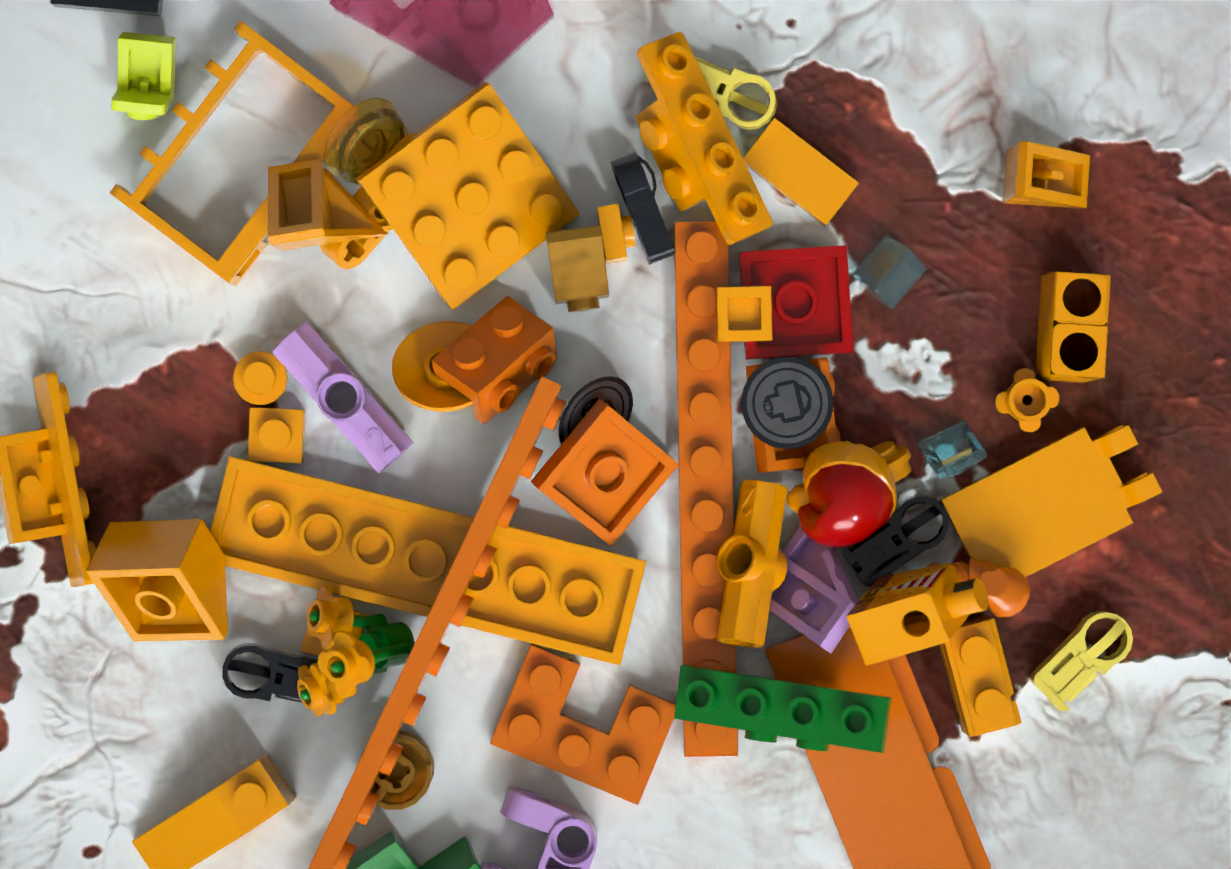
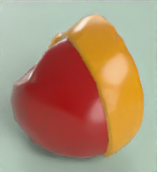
[787,441,897,548]

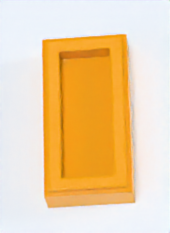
[743,118,859,227]

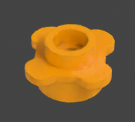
[995,368,1059,432]

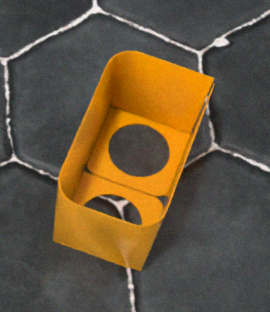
[1036,272,1111,383]

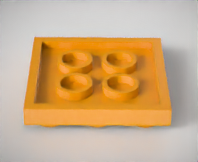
[355,82,580,310]

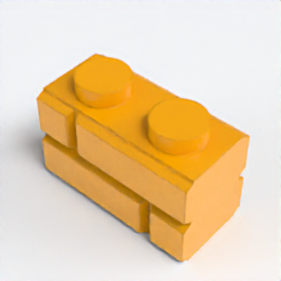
[939,615,1022,737]

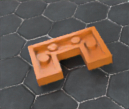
[490,643,676,805]

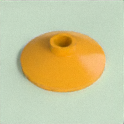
[392,321,473,412]

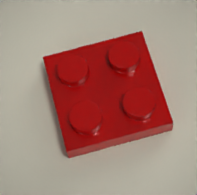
[739,245,854,360]

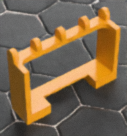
[109,21,364,286]

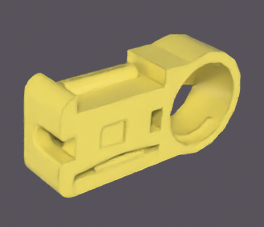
[695,56,777,130]
[1029,611,1133,711]

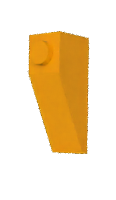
[132,753,296,869]

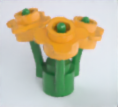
[297,586,415,717]

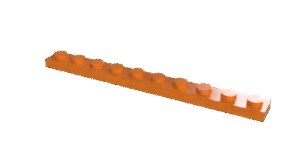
[674,221,738,757]
[308,376,567,869]

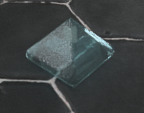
[917,420,987,480]

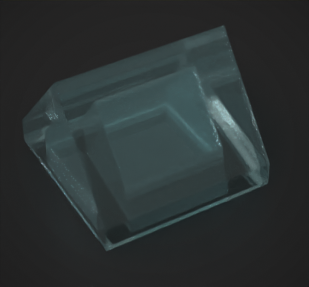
[851,235,927,310]

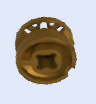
[360,731,434,810]

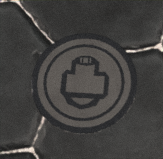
[741,357,833,449]
[558,376,633,444]

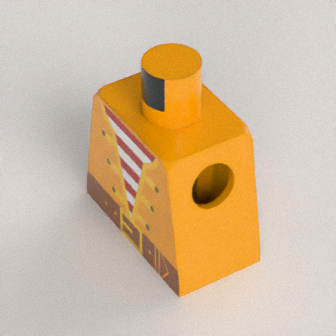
[846,563,989,666]

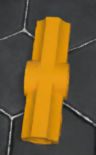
[717,480,787,648]

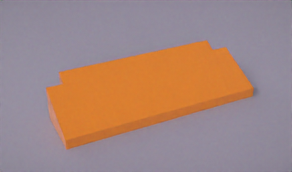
[764,627,991,869]

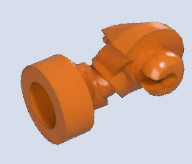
[927,557,1031,618]

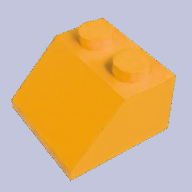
[86,519,228,641]

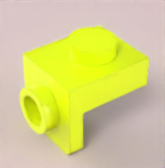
[111,32,176,120]

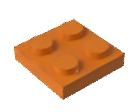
[530,398,679,546]

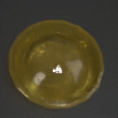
[323,97,408,185]

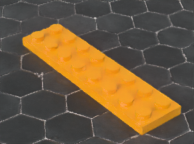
[210,456,647,666]

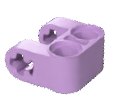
[480,786,597,869]

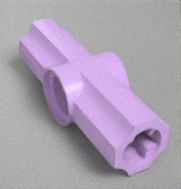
[272,322,414,474]

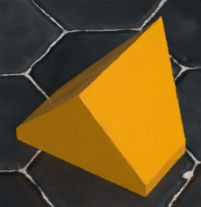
[268,159,388,251]

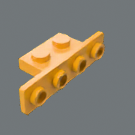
[635,32,773,245]
[0,371,96,587]

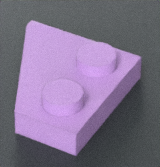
[769,526,859,653]

